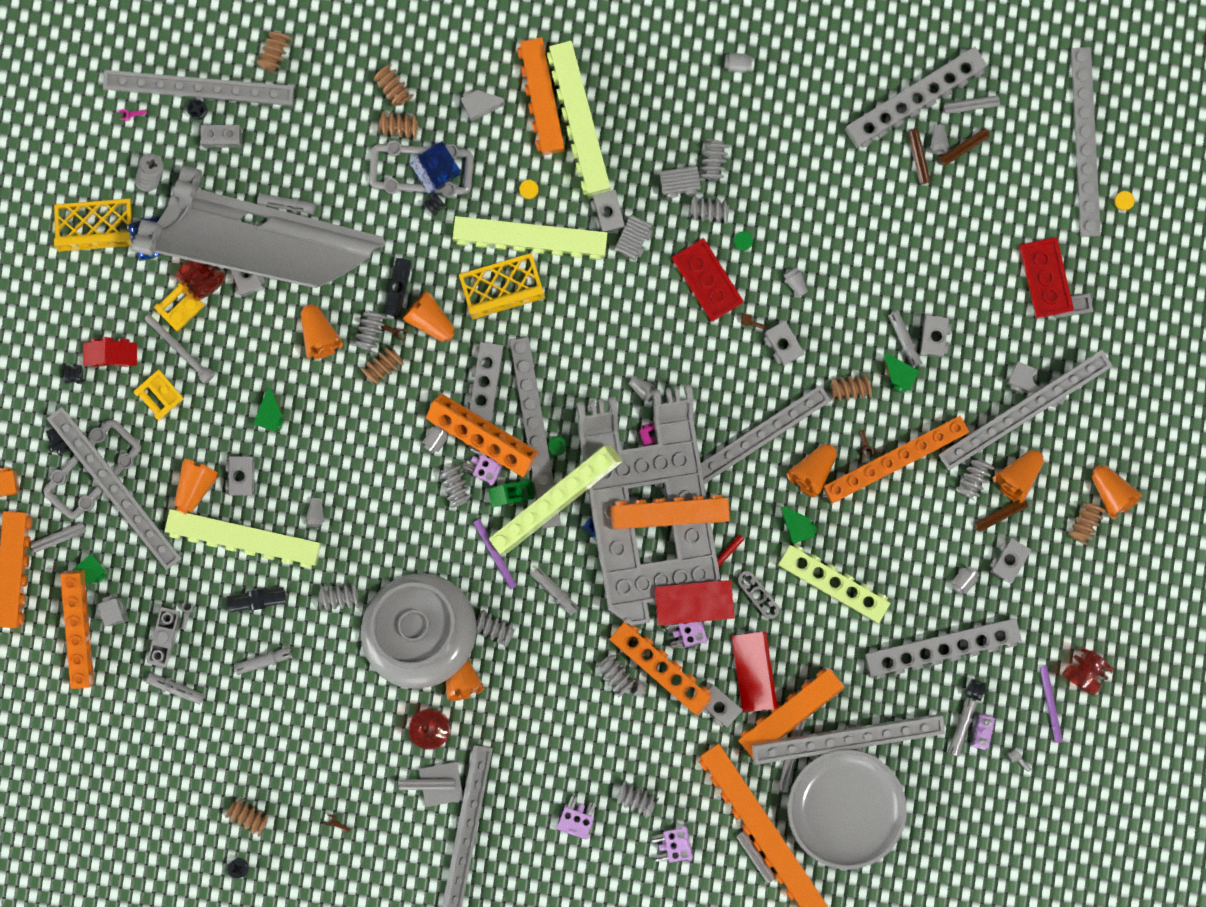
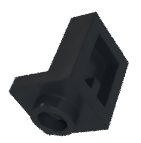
[46,428,69,455]

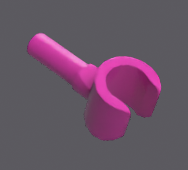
[119,109,147,122]

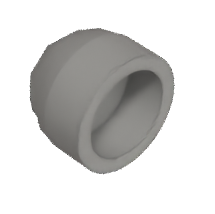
[630,680,646,696]

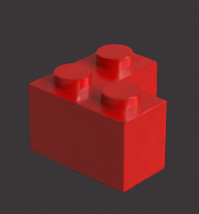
[83,337,137,367]

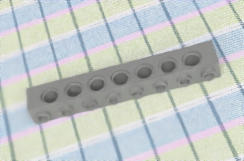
[845,47,987,148]
[864,618,1022,679]

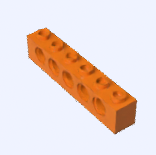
[426,393,539,477]
[60,569,94,689]
[609,622,713,717]

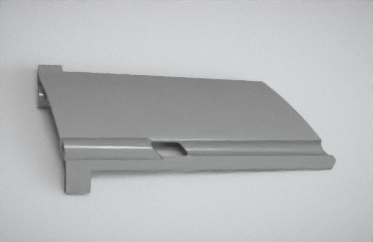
[132,165,386,288]

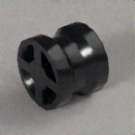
[187,99,208,120]
[423,192,446,217]
[64,365,83,384]
[965,678,987,701]
[228,858,249,879]

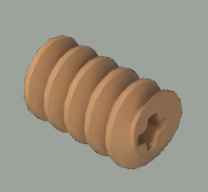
[257,32,292,74]
[374,64,414,107]
[378,111,419,139]
[360,346,404,385]
[831,374,872,402]
[1069,503,1106,546]
[225,798,269,837]

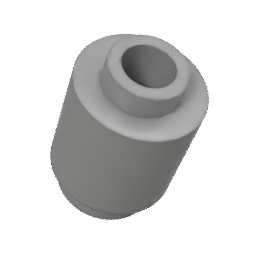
[724,53,752,73]
[423,425,448,453]
[951,565,979,595]

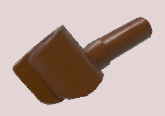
[741,314,767,330]
[382,325,408,341]
[860,430,874,457]
[324,815,351,833]

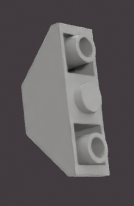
[147,607,180,668]

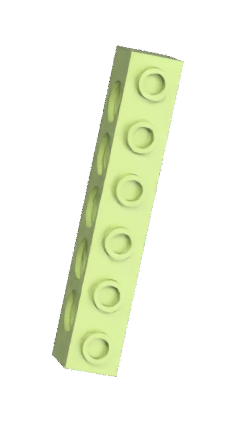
[777,544,891,623]

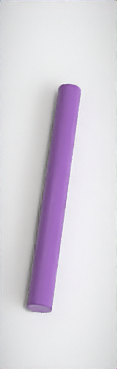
[473,519,517,590]
[1039,666,1063,743]

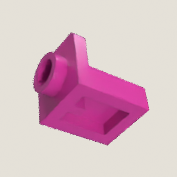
[639,423,656,447]

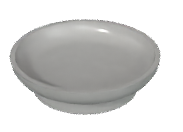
[361,573,476,689]
[788,750,907,870]

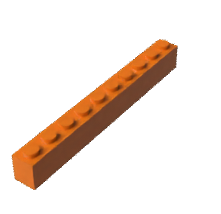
[699,743,828,907]

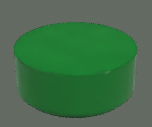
[734,231,753,251]
[548,437,567,456]

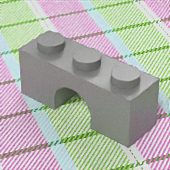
[1007,362,1066,408]

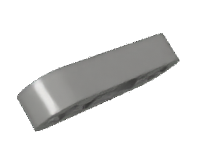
[738,571,779,619]

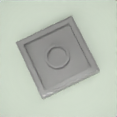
[419,762,463,807]

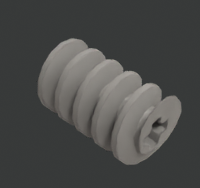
[700,139,729,181]
[135,154,163,192]
[689,196,730,224]
[353,310,387,353]
[956,458,995,501]
[439,465,472,508]
[319,584,359,610]
[476,610,516,647]
[594,654,635,698]
[616,780,659,819]

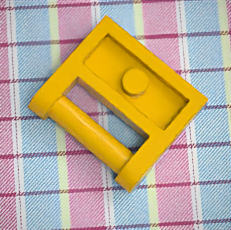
[154,281,205,332]
[133,370,184,421]

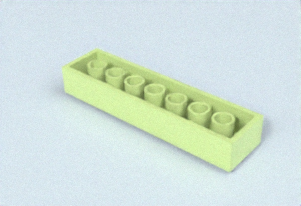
[547,41,610,200]

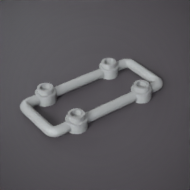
[369,140,473,198]
[44,420,141,519]

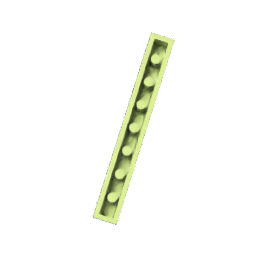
[453,216,607,260]
[489,446,623,554]
[164,509,322,569]

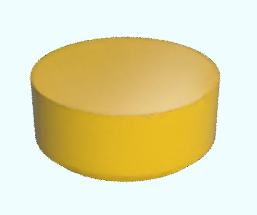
[519,180,539,200]
[1114,191,1135,211]

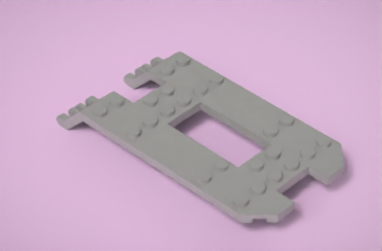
[577,385,721,626]

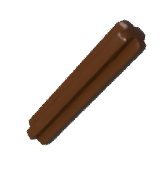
[939,128,990,166]
[908,129,930,185]
[975,499,1029,532]

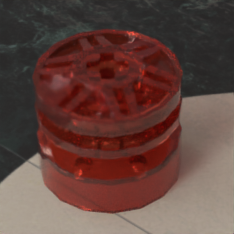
[175,260,227,302]
[1062,647,1114,697]
[409,708,451,750]

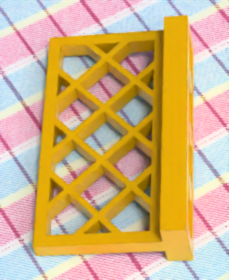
[54,199,134,252]
[459,253,545,320]

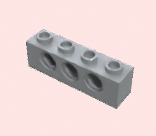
[466,342,504,423]

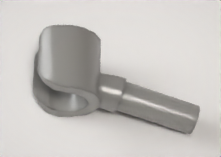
[181,602,194,630]
[1007,750,1031,772]

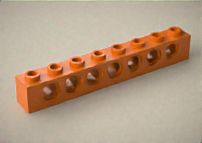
[823,415,969,504]

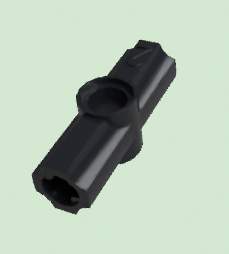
[384,258,413,317]
[226,587,286,613]

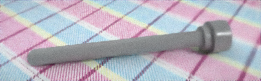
[145,314,215,385]

